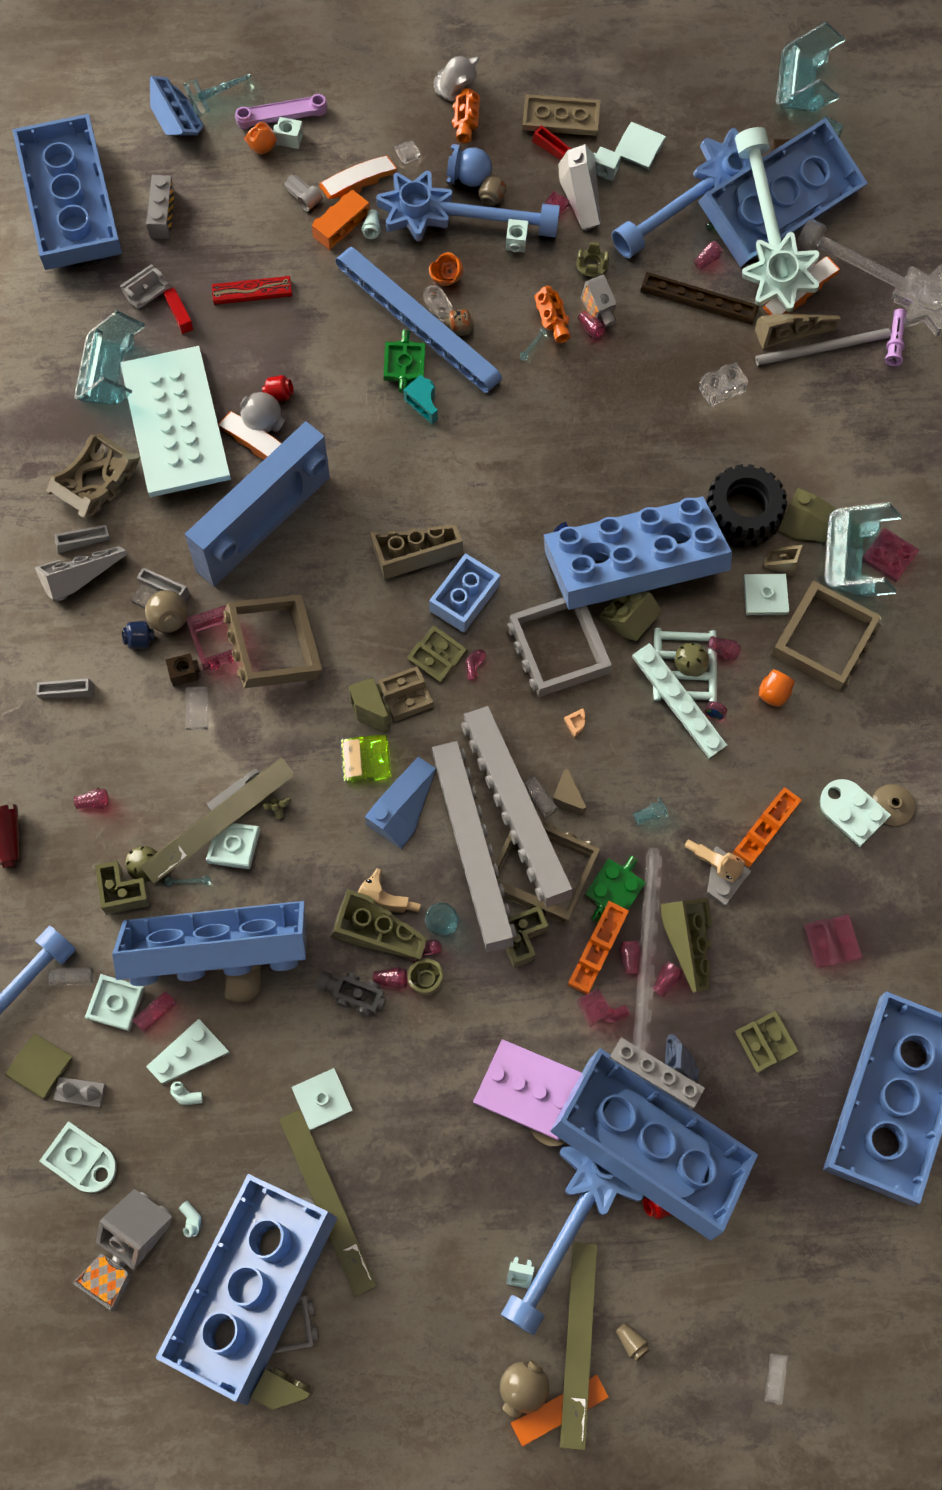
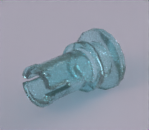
[633,797,668,826]

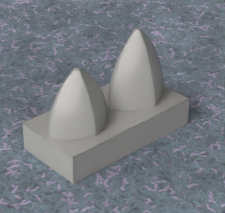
[54,1077,106,1108]

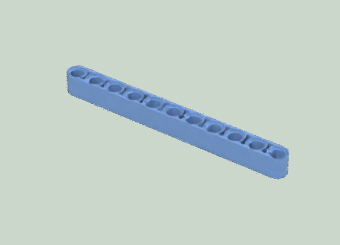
[335,247,502,393]

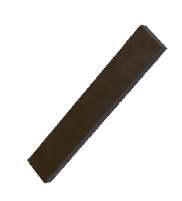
[640,272,759,325]

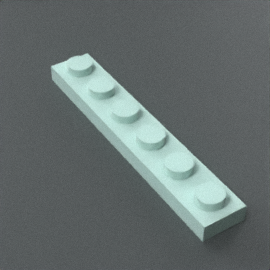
[632,643,727,759]

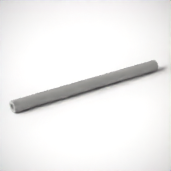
[755,328,891,366]

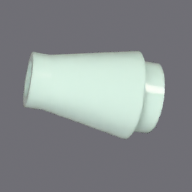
[361,209,381,239]

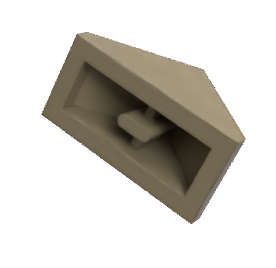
[763,545,805,577]
[552,769,586,816]

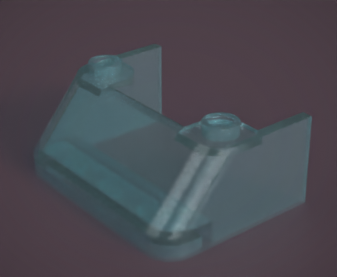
[776,21,845,112]
[74,310,145,405]
[824,502,901,596]

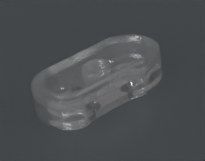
[423,285,453,321]

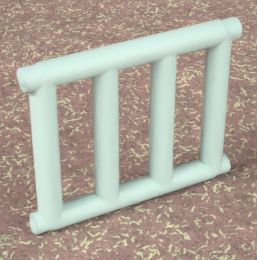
[653,628,717,704]

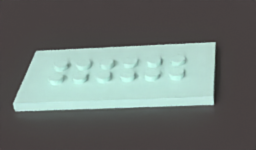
[120,346,231,497]

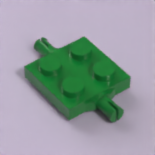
[383,330,425,393]
[584,856,646,923]

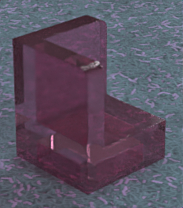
[577,988,611,1027]

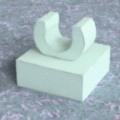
[506,1257,534,1289]

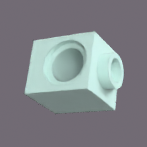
[273,117,303,149]
[594,146,621,181]
[506,219,528,252]

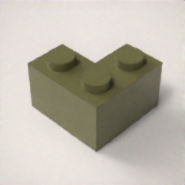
[95,861,151,915]
[505,905,548,969]

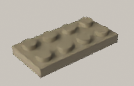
[522,94,600,136]

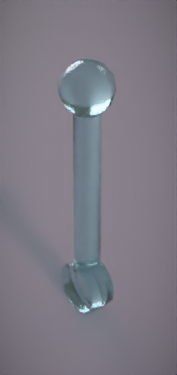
[520,328,547,360]
[164,876,211,887]

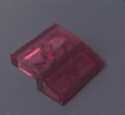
[804,914,862,968]

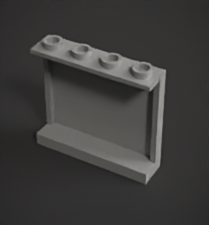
[609,1037,705,1109]

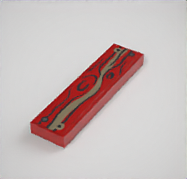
[211,276,292,305]

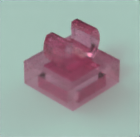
[543,191,570,218]

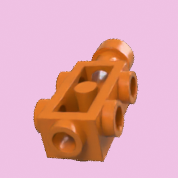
[452,88,480,143]
[534,286,571,343]

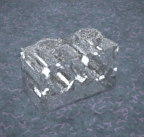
[699,362,748,407]

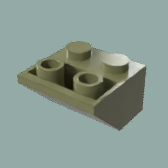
[598,592,662,641]
[348,678,391,732]
[251,1367,313,1410]

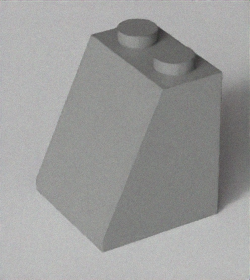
[96,1189,172,1270]

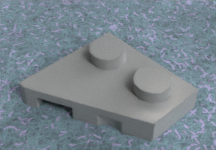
[706,846,751,907]

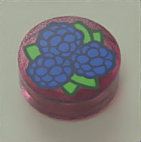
[705,702,728,720]

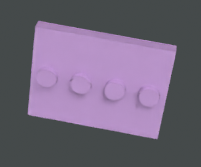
[473,1039,581,1141]

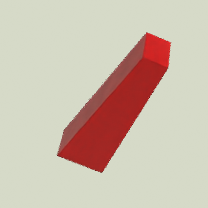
[532,125,571,160]
[163,287,193,334]

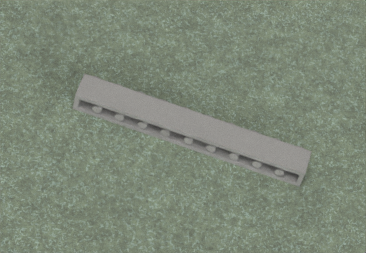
[461,706,572,908]
[432,741,517,953]

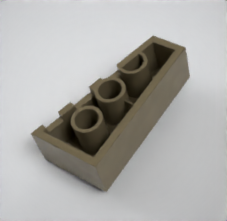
[370,525,464,579]

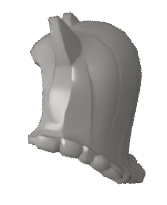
[434,56,480,102]

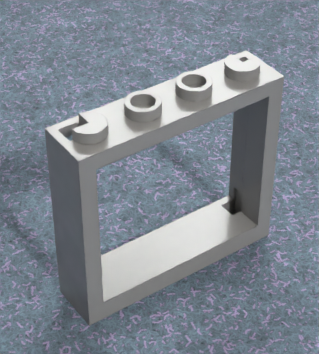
[507,597,612,697]

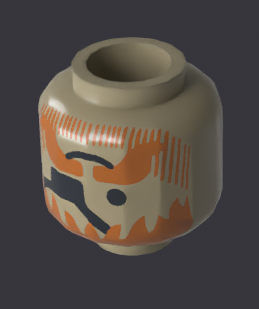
[478,175,506,206]
[445,309,474,336]

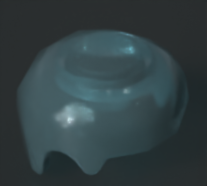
[425,902,459,937]

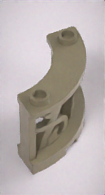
[46,433,141,518]

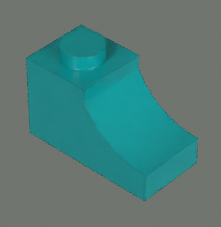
[403,375,438,425]

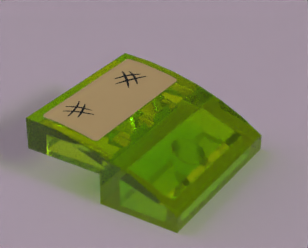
[341,735,391,783]

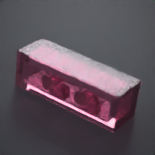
[133,991,177,1033]

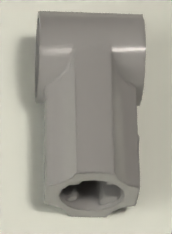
[284,175,323,212]

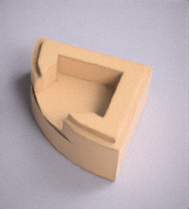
[564,708,586,738]

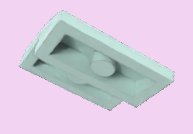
[615,122,666,170]

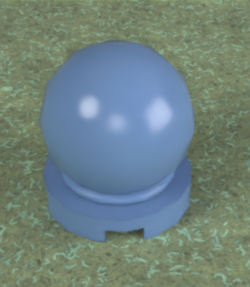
[447,144,492,187]

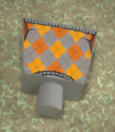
[581,274,617,327]
[73,1253,132,1311]

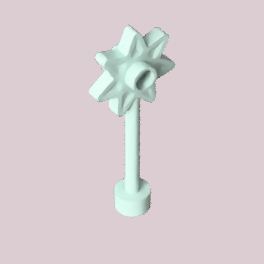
[735,127,819,312]

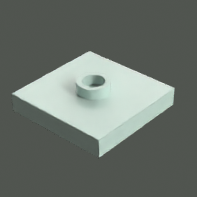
[743,574,789,616]
[206,823,261,870]
[85,974,145,1032]
[291,1068,353,1131]

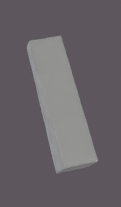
[54,525,109,554]
[137,568,191,602]
[36,678,95,698]

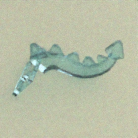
[183,74,251,118]

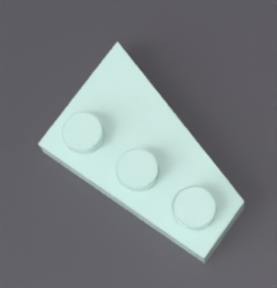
[146,1019,230,1085]

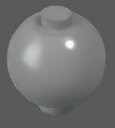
[240,392,285,433]

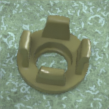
[576,242,609,277]

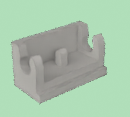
[120,264,170,309]

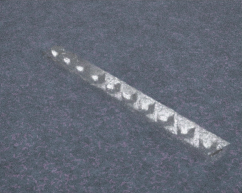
[633,847,662,1051]

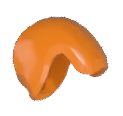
[244,122,276,155]
[429,252,464,286]
[759,670,795,707]

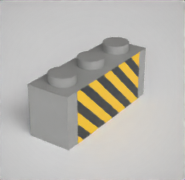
[146,175,175,239]

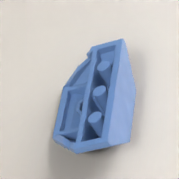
[150,76,204,136]

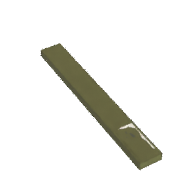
[140,757,295,884]
[279,1109,377,1297]
[560,1242,597,1450]

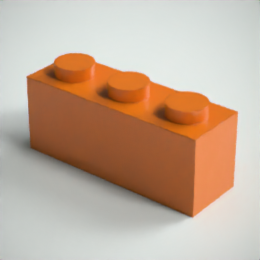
[312,190,370,250]

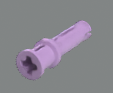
[885,309,907,367]

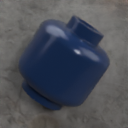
[122,621,154,650]

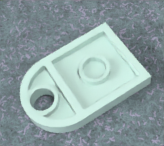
[820,779,891,847]
[39,1121,117,1193]

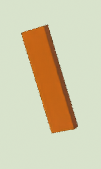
[510,1374,609,1447]

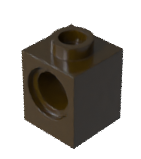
[165,653,200,687]

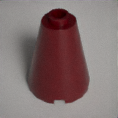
[0,804,19,868]

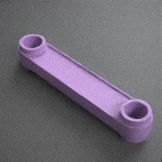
[235,94,327,129]

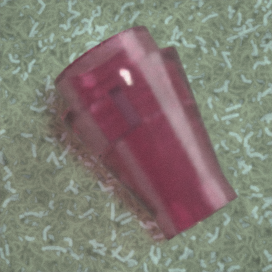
[693,241,723,270]
[578,311,606,339]
[707,636,741,660]
[74,787,109,809]
[619,941,642,974]
[652,962,683,997]
[373,967,407,989]

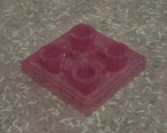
[861,527,919,583]

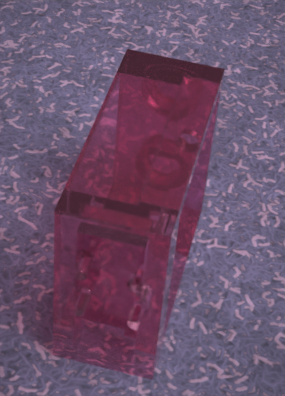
[186,605,236,671]

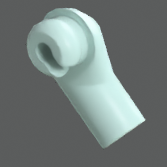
[170,1081,203,1105]
[179,1201,201,1238]

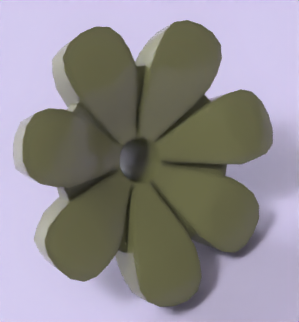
[263,797,291,819]

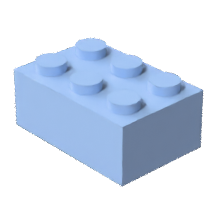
[429,553,500,633]

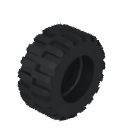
[706,464,787,547]

